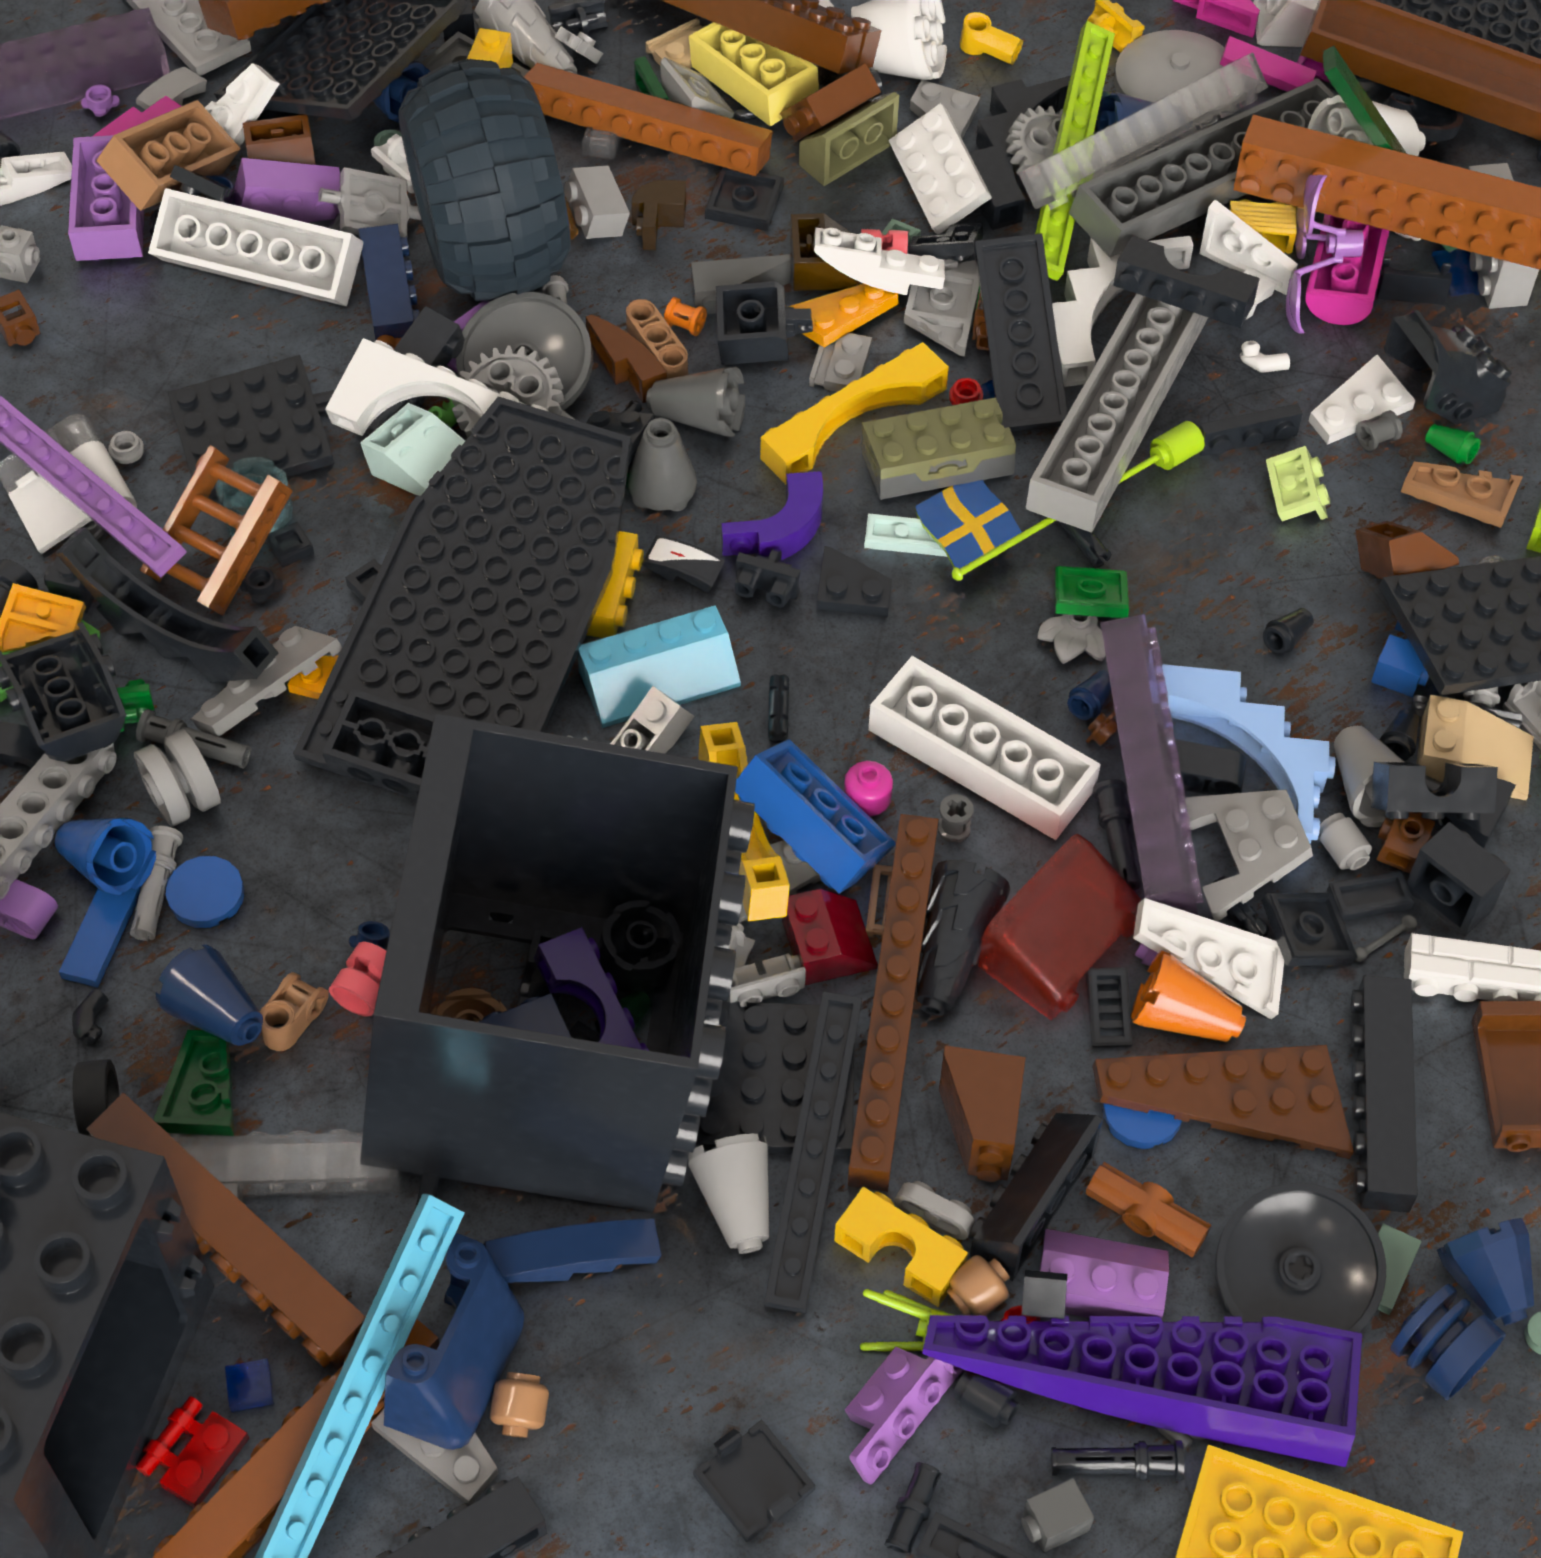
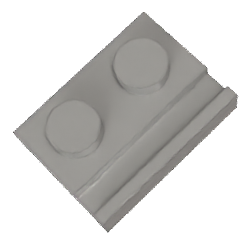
[809,333,872,392]

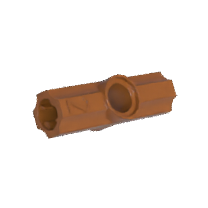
[1085,1162,1212,1258]

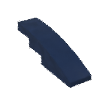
[483,1218,662,1283]

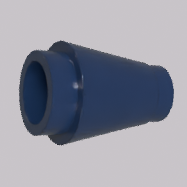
[1067,670,1116,720]

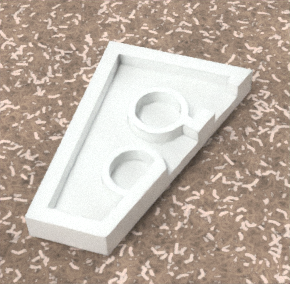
[205,63,279,147]
[1199,200,1298,295]
[1309,355,1415,445]

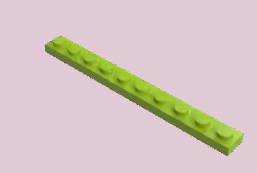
[1035,21,1115,281]

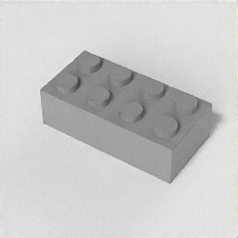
[1468,163,1539,309]

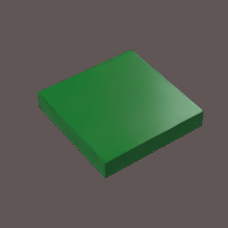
[1054,566,1129,619]

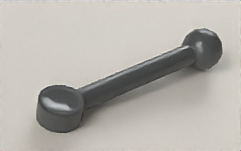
[1355,915,1417,962]

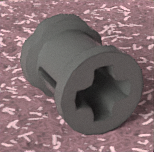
[1356,410,1403,451]
[938,794,974,843]

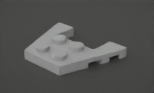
[1167,789,1313,921]

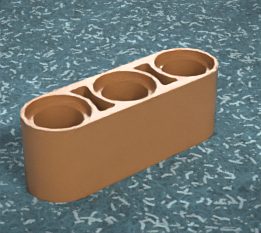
[626,299,688,379]

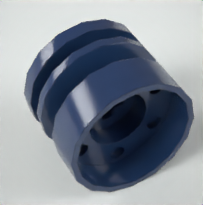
[1390,1284,1506,1401]

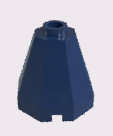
[1437,1218,1534,1326]

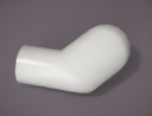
[1240,341,1290,373]

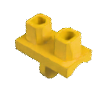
[1087,0,1145,53]

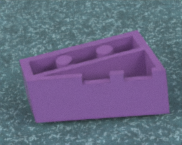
[234,158,340,223]

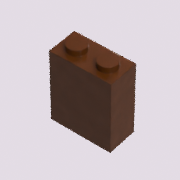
[780,63,881,142]

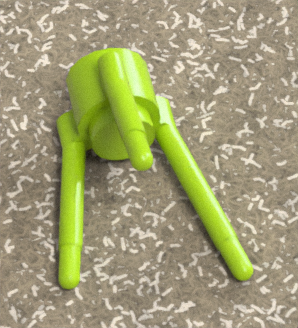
[860,1289,954,1352]

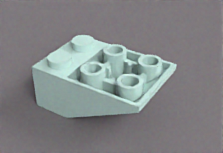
[360,403,465,496]

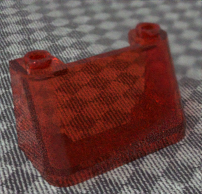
[978,834,1142,1021]

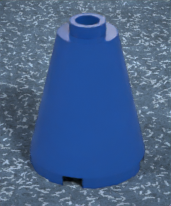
[55,818,156,895]

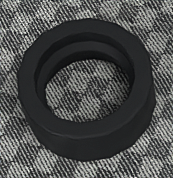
[72,1059,120,1137]

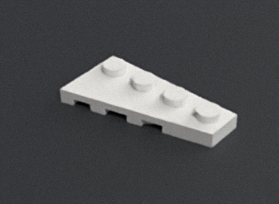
[1133,898,1284,1019]

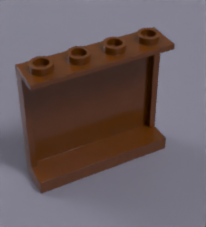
[1472,1001,1541,1152]

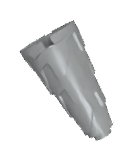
[474,0,577,74]

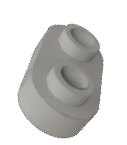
[894,1181,975,1240]

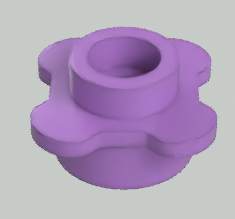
[81,85,120,117]

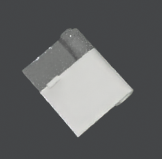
[0,414,137,554]

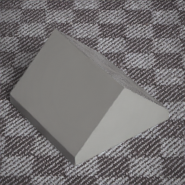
[660,57,734,119]

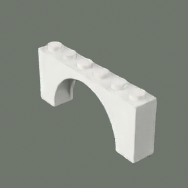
[325,338,549,436]

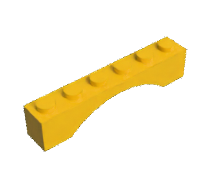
[760,342,949,485]
[698,722,790,921]

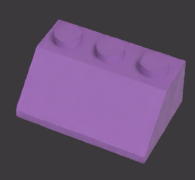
[1039,1229,1169,1319]

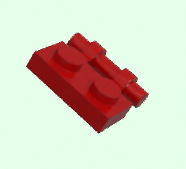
[136,1396,250,1508]

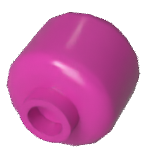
[844,761,893,817]

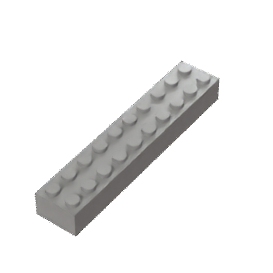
[1026,293,1208,533]

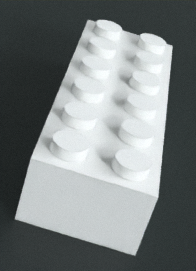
[148,188,364,307]
[868,656,1101,840]

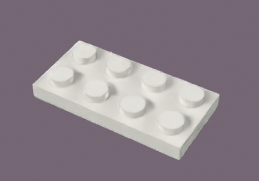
[888,103,992,235]

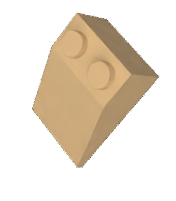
[1416,695,1534,801]

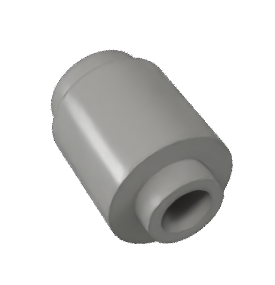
[1319,813,1372,870]

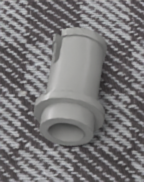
[542,275,569,304]

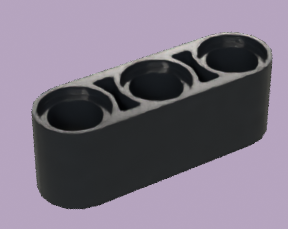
[1134,735,1247,795]

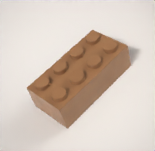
[96,100,241,211]

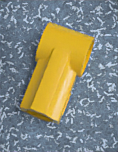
[959,12,1023,65]

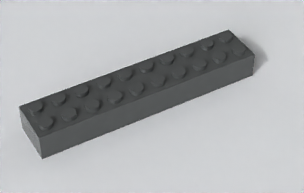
[1069,78,1335,258]

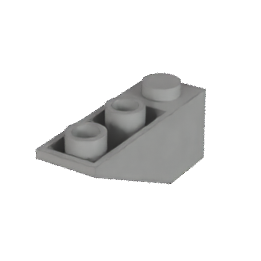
[611,686,695,754]

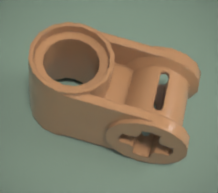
[260,972,329,1051]

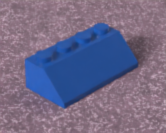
[735,739,896,893]

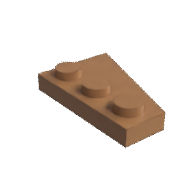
[1401,461,1523,528]

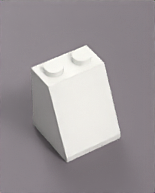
[1253,0,1319,47]

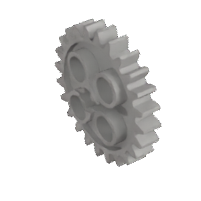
[1006,106,1107,192]
[452,345,565,438]

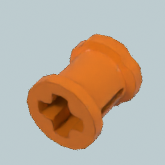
[664,297,707,336]

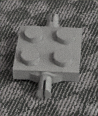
[318,167,421,237]

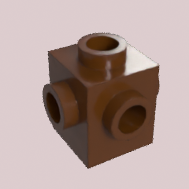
[1376,812,1435,874]

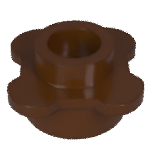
[1085,710,1121,747]

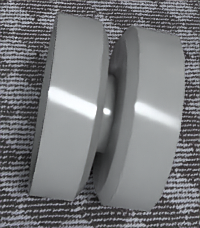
[134,729,221,827]

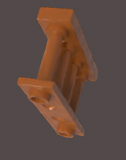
[139,445,293,616]

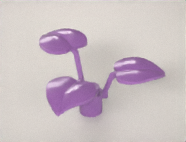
[1286,175,1364,334]

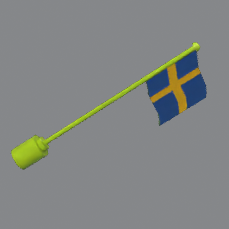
[915,421,1205,581]

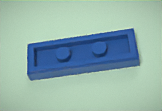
[59,887,141,988]

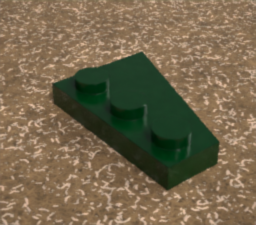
[153,1030,234,1136]

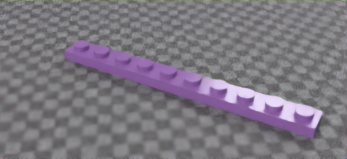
[0,396,187,578]

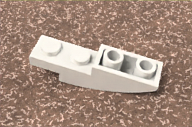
[814,228,945,295]

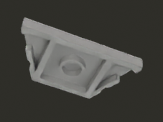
[904,255,980,356]

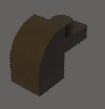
[631,180,686,250]

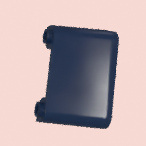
[384,1233,524,1450]

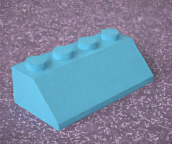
[578,605,741,728]

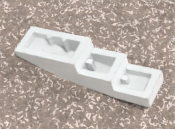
[0,152,72,206]

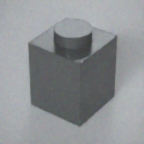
[1021,1478,1094,1553]

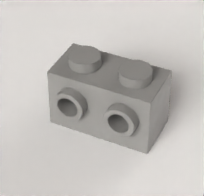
[564,166,630,239]

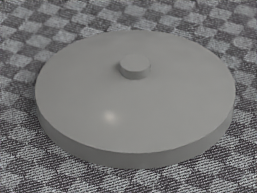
[1114,30,1241,127]

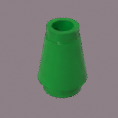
[1425,424,1481,464]

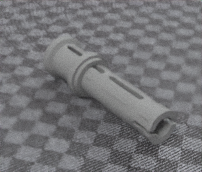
[130,826,183,941]

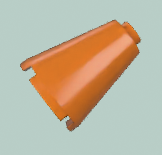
[1131,950,1246,1042]

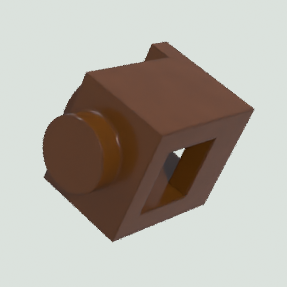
[0,289,41,346]

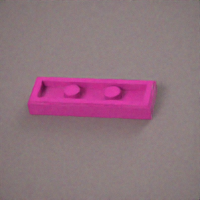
[1220,36,1316,92]

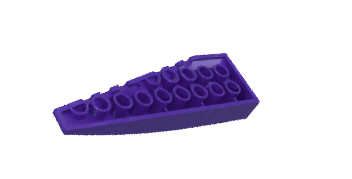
[922,1315,1362,1467]

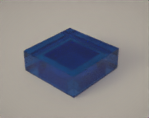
[225,1358,274,1412]

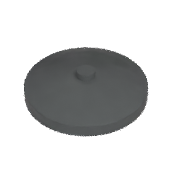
[456,292,593,411]

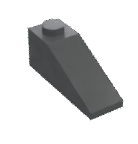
[691,254,791,314]

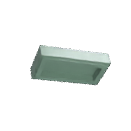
[1377,1223,1422,1315]

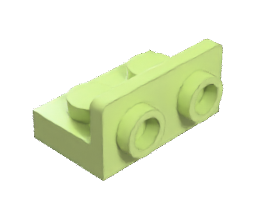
[1266,446,1330,521]

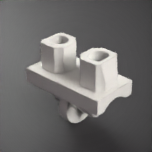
[371,134,414,193]

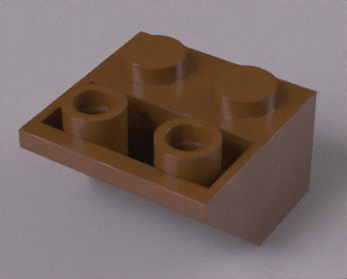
[243,114,316,165]
[1355,521,1459,579]

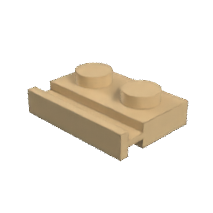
[646,18,706,69]

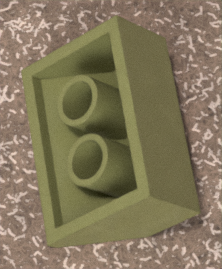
[799,92,899,186]

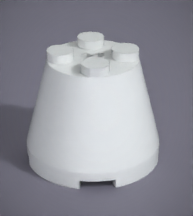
[851,0,947,80]
[1308,95,1426,156]

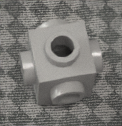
[0,225,40,283]

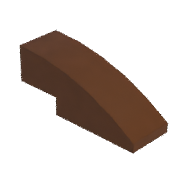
[585,314,667,403]

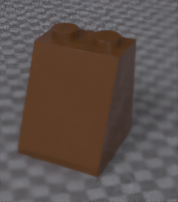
[939,1045,1026,1182]

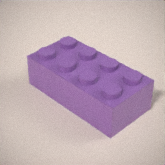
[68,135,144,261]

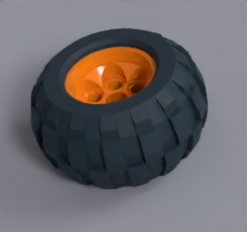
[399,59,571,301]

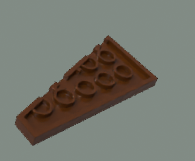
[1092,1045,1354,1159]

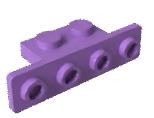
[845,1347,964,1485]

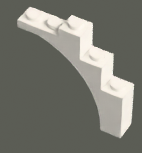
[1052,236,1194,387]

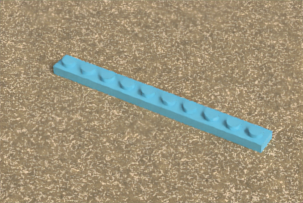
[255,1194,465,1558]

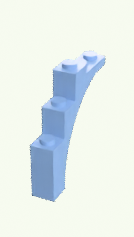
[1146,663,1335,843]

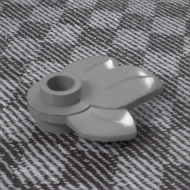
[1037,614,1109,663]

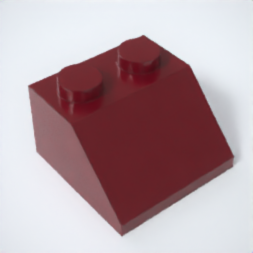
[782,889,878,985]

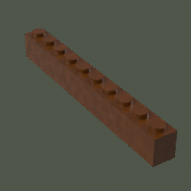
[848,814,939,1192]

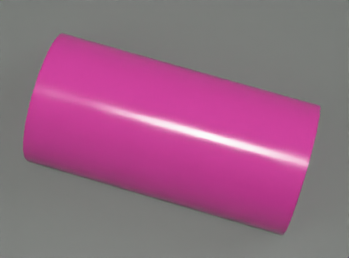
[1306,214,1389,325]

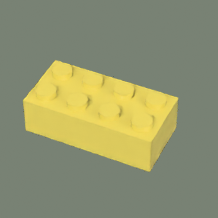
[689,22,819,126]

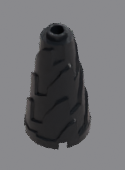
[916,860,1010,1016]

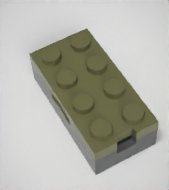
[862,397,1016,500]

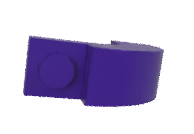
[721,471,823,560]

